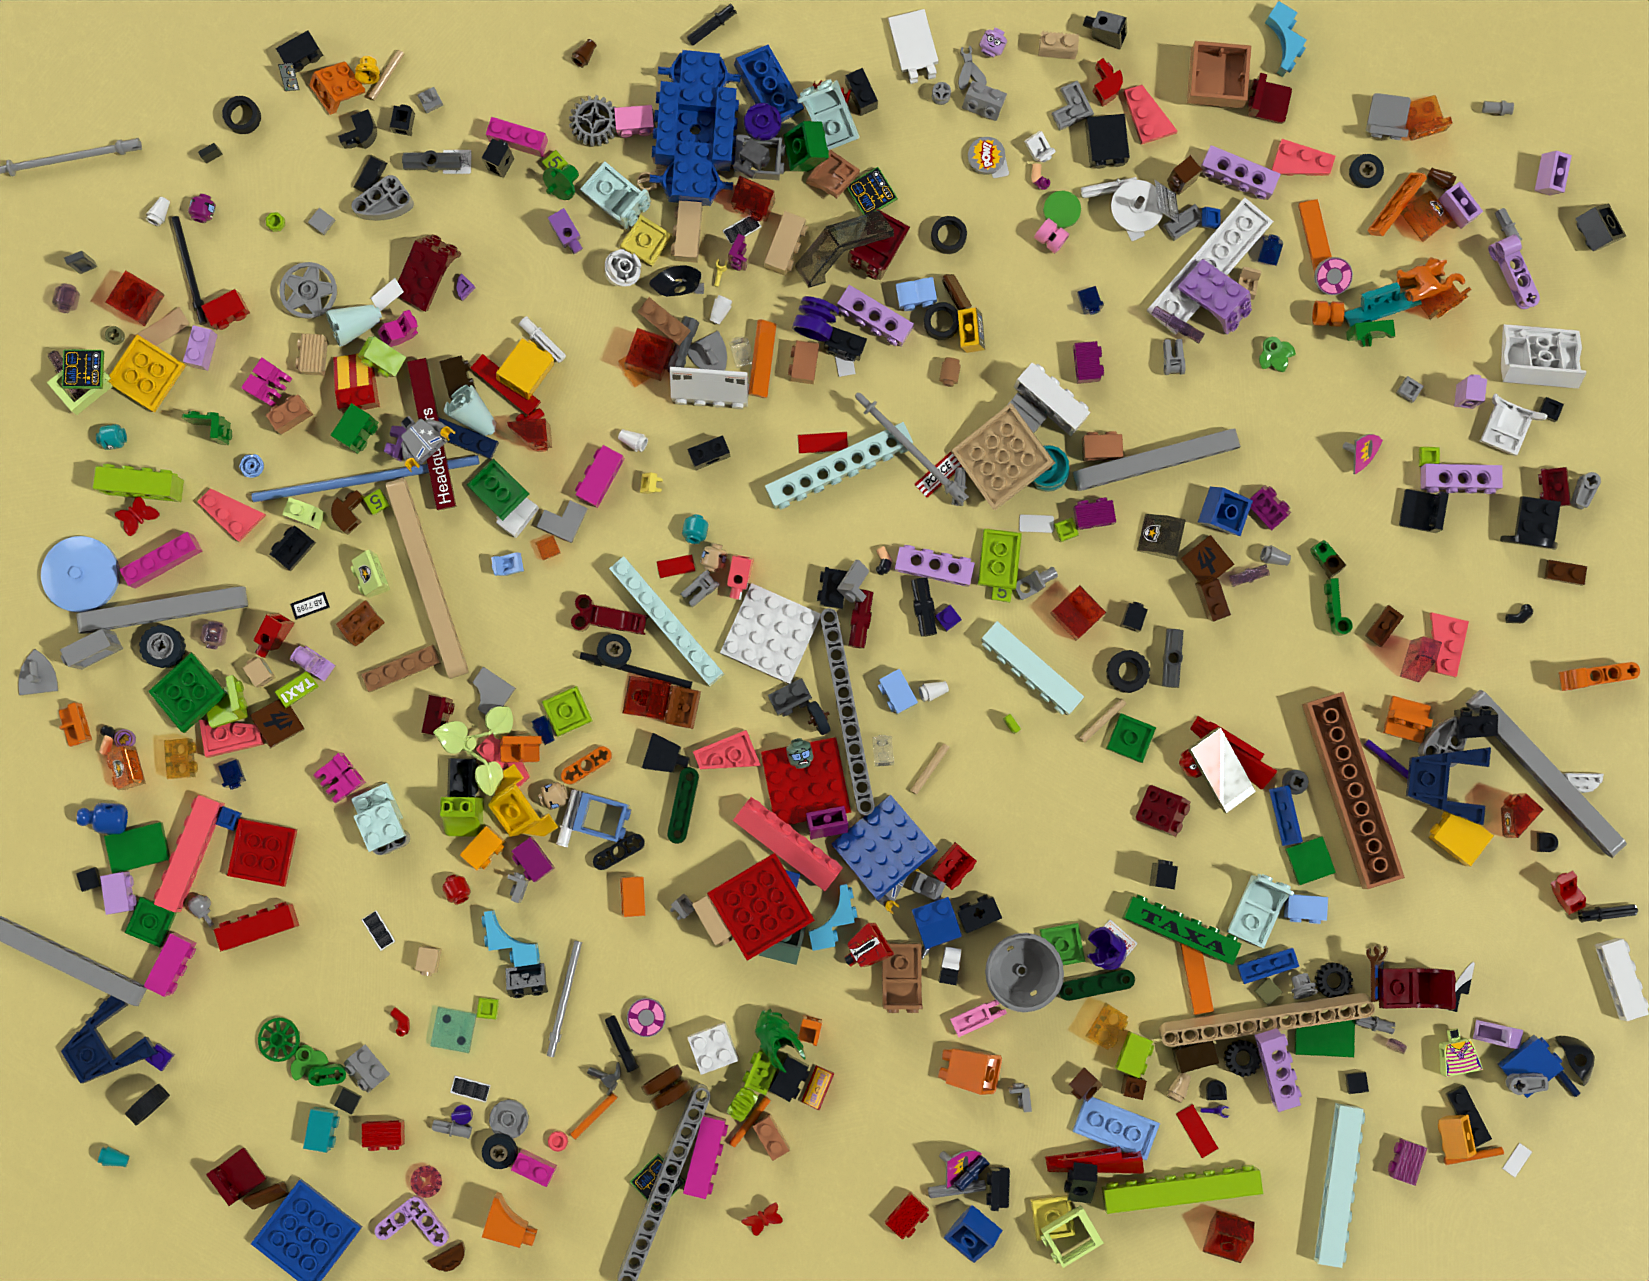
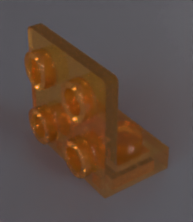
[1406,95,1453,141]
[1420,282,1472,320]

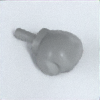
[187,895,214,927]

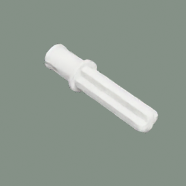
[1081,177,1137,198]
[519,316,566,363]
[556,789,583,847]

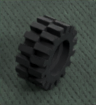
[1315,962,1353,998]
[1224,1040,1262,1077]

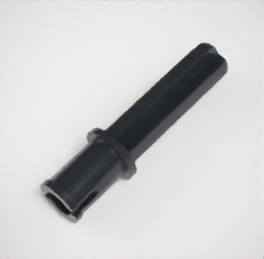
[687,3,737,46]
[1578,904,1638,923]
[605,1015,639,1073]

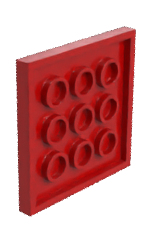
[761,737,851,825]
[707,853,815,961]

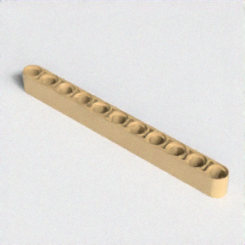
[386,477,469,679]
[1159,993,1375,1047]

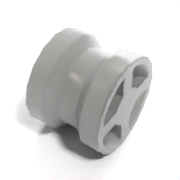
[932,82,951,105]

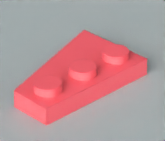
[1123,85,1178,145]
[1271,139,1336,176]
[198,488,266,542]
[1429,612,1469,678]
[199,720,264,758]
[693,730,761,770]

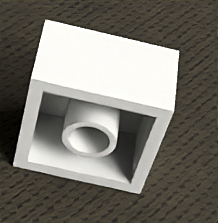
[688,1022,739,1075]

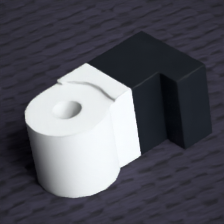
[938,947,961,986]

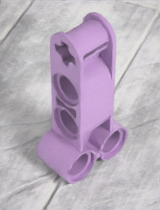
[1488,234,1540,309]
[290,645,336,682]

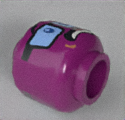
[188,193,216,223]

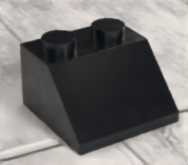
[1575,203,1626,251]

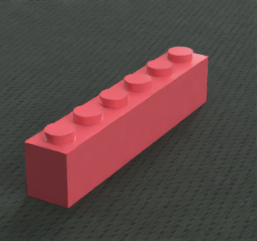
[154,795,225,913]
[733,797,843,891]

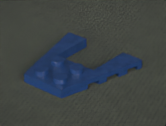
[1406,747,1491,825]
[61,996,158,1084]

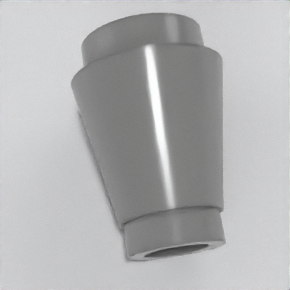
[1260,545,1291,566]

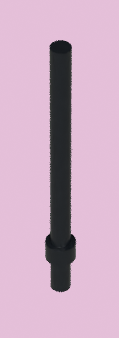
[172,216,207,325]
[580,652,693,689]

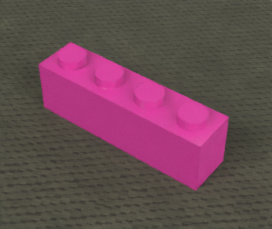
[119,532,203,589]
[683,1113,729,1199]

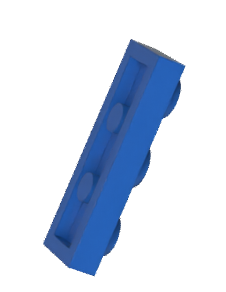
[1269,785,1303,846]
[1237,947,1300,984]

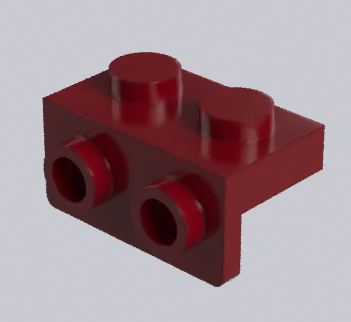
[1538,467,1571,507]

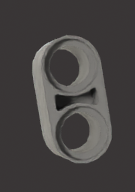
[373,830,410,855]

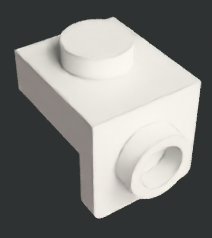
[1024,131,1056,162]

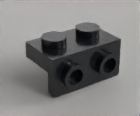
[269,525,316,571]
[1454,706,1498,739]
[447,758,479,797]
[986,1167,1010,1211]

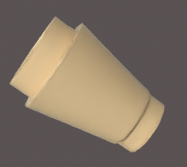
[1167,1073,1191,1103]

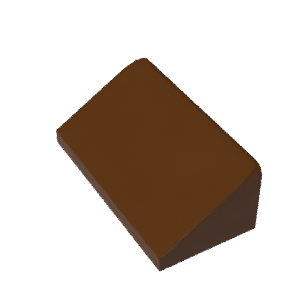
[942,274,972,310]
[243,1181,289,1210]

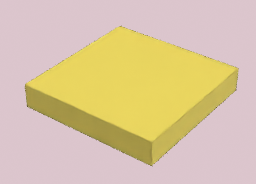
[620,215,672,267]
[1031,1195,1076,1241]

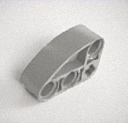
[352,175,414,221]
[1418,716,1468,767]

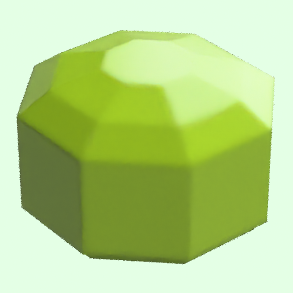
[266,212,285,232]

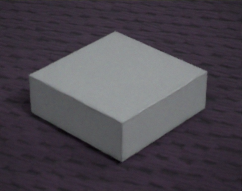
[308,208,336,235]
[1396,376,1424,403]

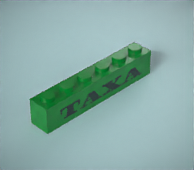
[1122,894,1242,965]

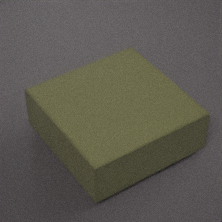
[1254,978,1283,1006]

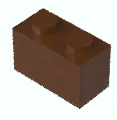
[1167,155,1203,195]
[1195,577,1231,622]

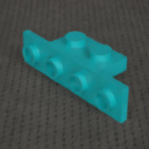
[1344,282,1422,328]

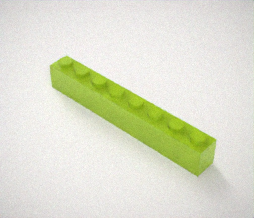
[1102,1165,1263,1214]

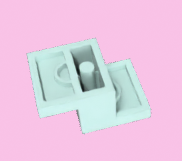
[351,783,406,852]

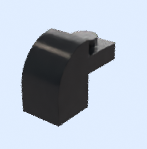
[338,109,377,149]

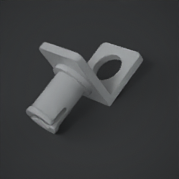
[1016,567,1058,600]

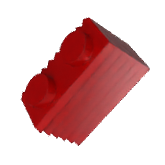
[362,1120,405,1151]
[885,1192,929,1240]

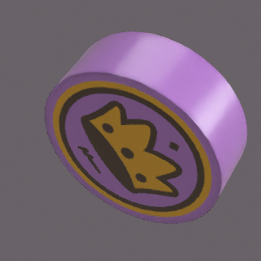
[114,730,136,749]

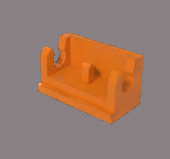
[620,877,645,917]

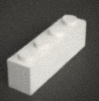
[1595,938,1649,1021]

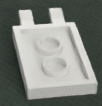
[888,9,938,84]

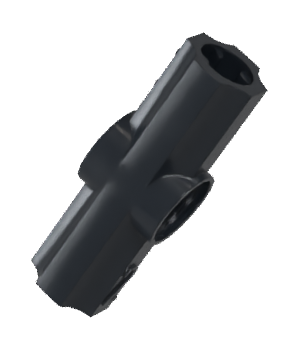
[911,577,937,637]

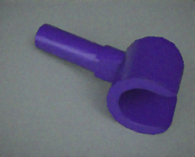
[1201,1105,1229,1118]

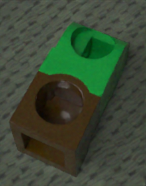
[1310,540,1346,579]

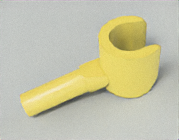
[714,259,727,287]

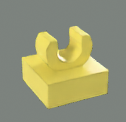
[640,472,663,494]

